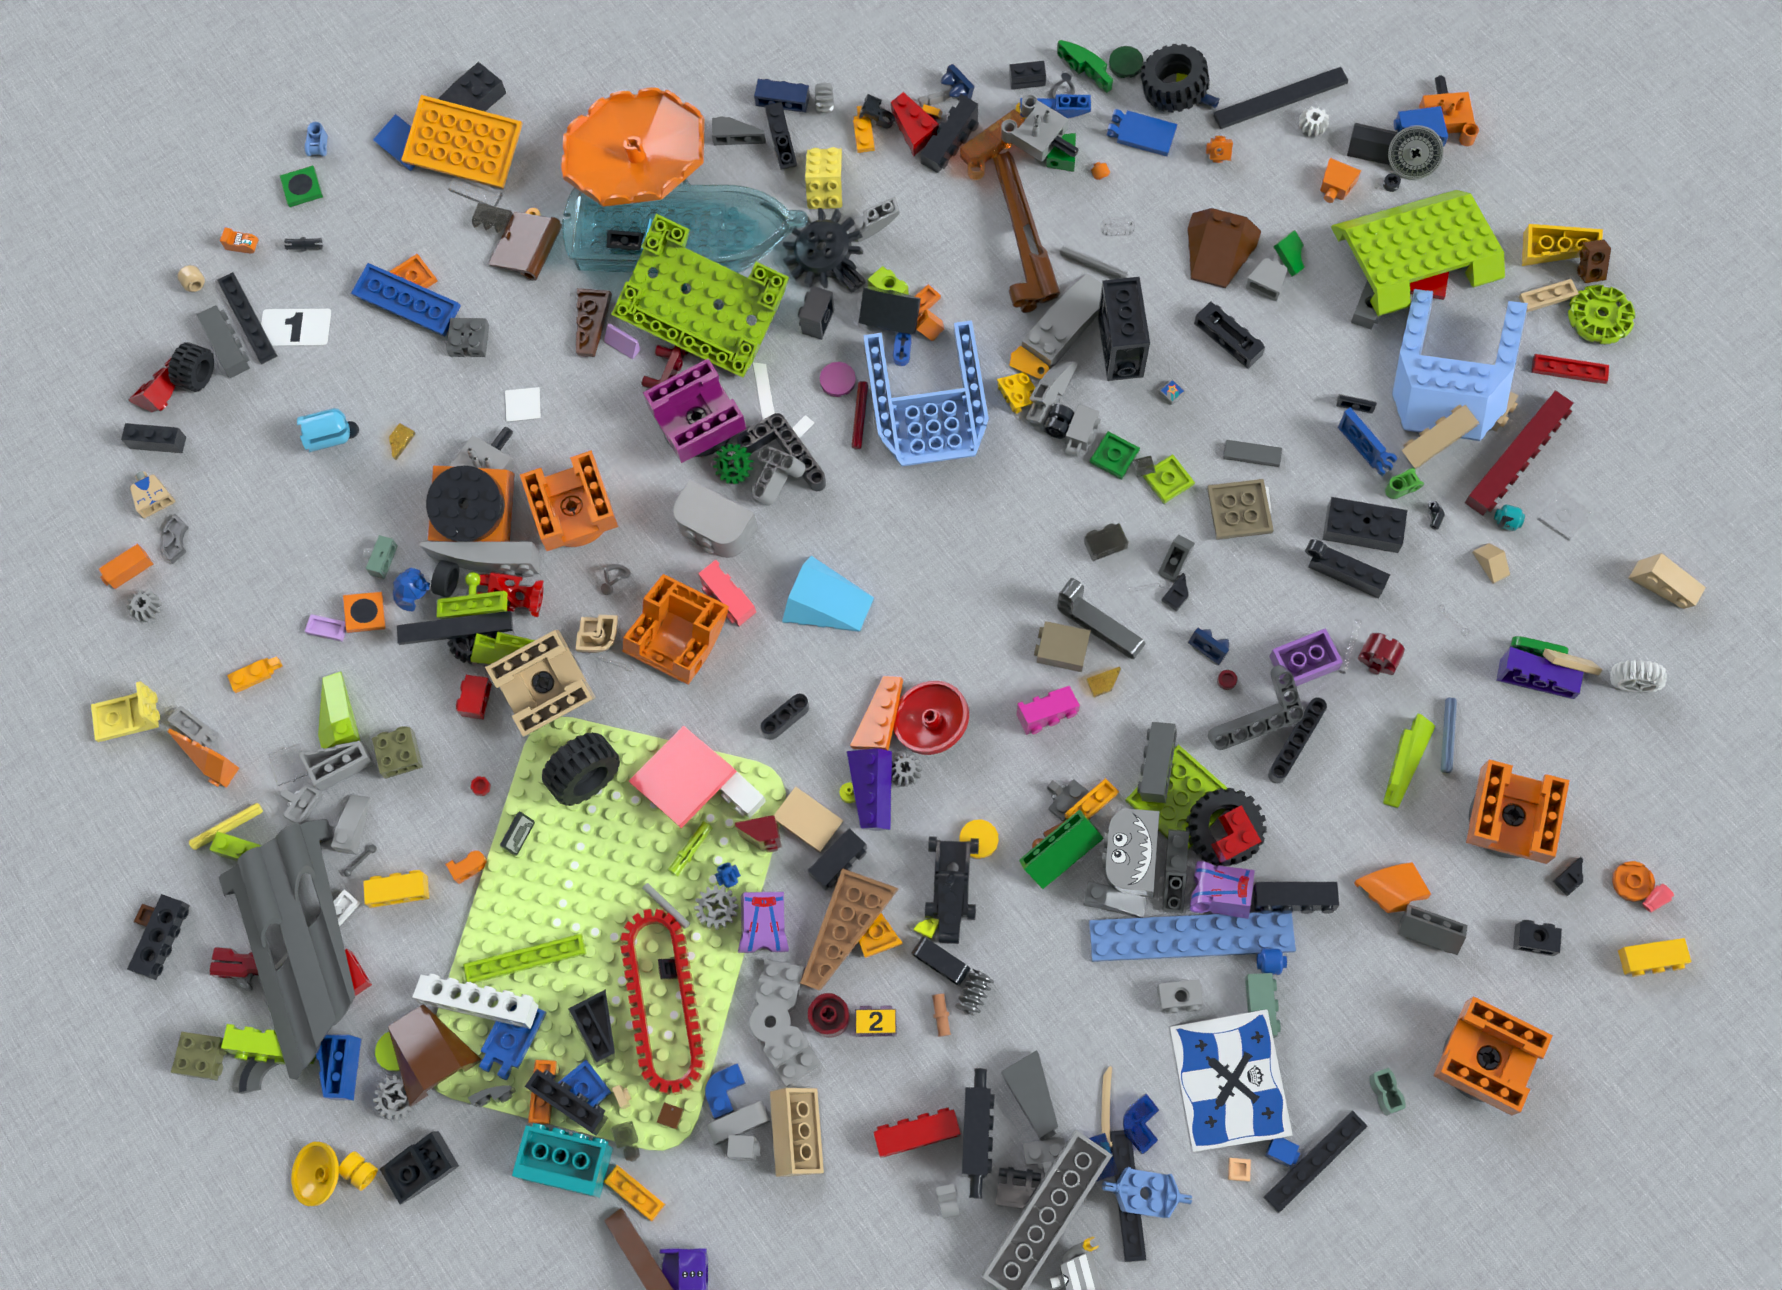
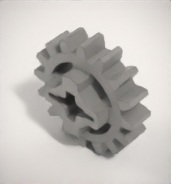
[694,885,739,930]
[373,1075,419,1121]

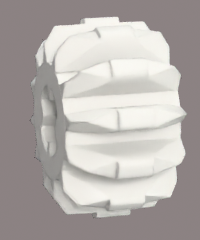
[1299,106,1329,137]

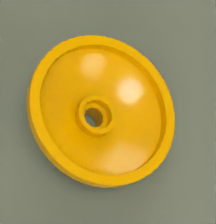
[291,1142,339,1206]

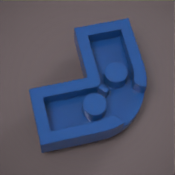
[705,1063,746,1119]

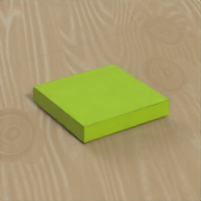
[1142,454,1195,504]

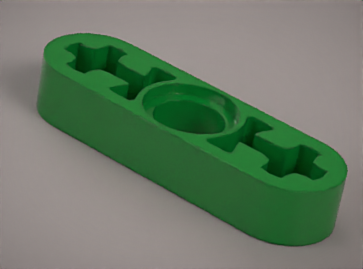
[1510,636,1569,658]

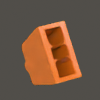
[1320,158,1361,203]

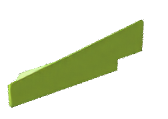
[471,632,535,664]
[1383,713,1435,808]

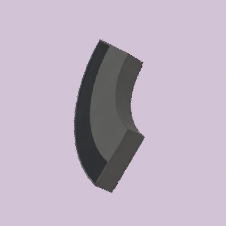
[238,1057,279,1094]

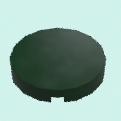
[1109,46,1143,78]

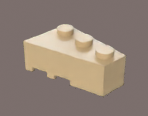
[1628,553,1706,609]

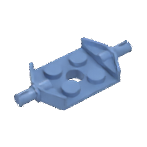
[1102,1167,1192,1218]

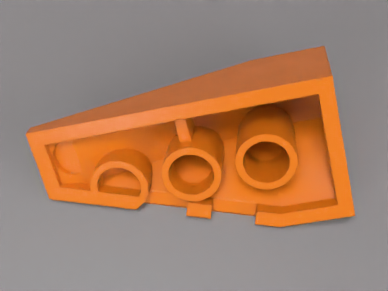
[167,728,239,788]

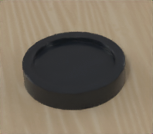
[348,421,359,439]

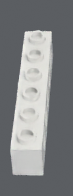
[412,974,539,1029]

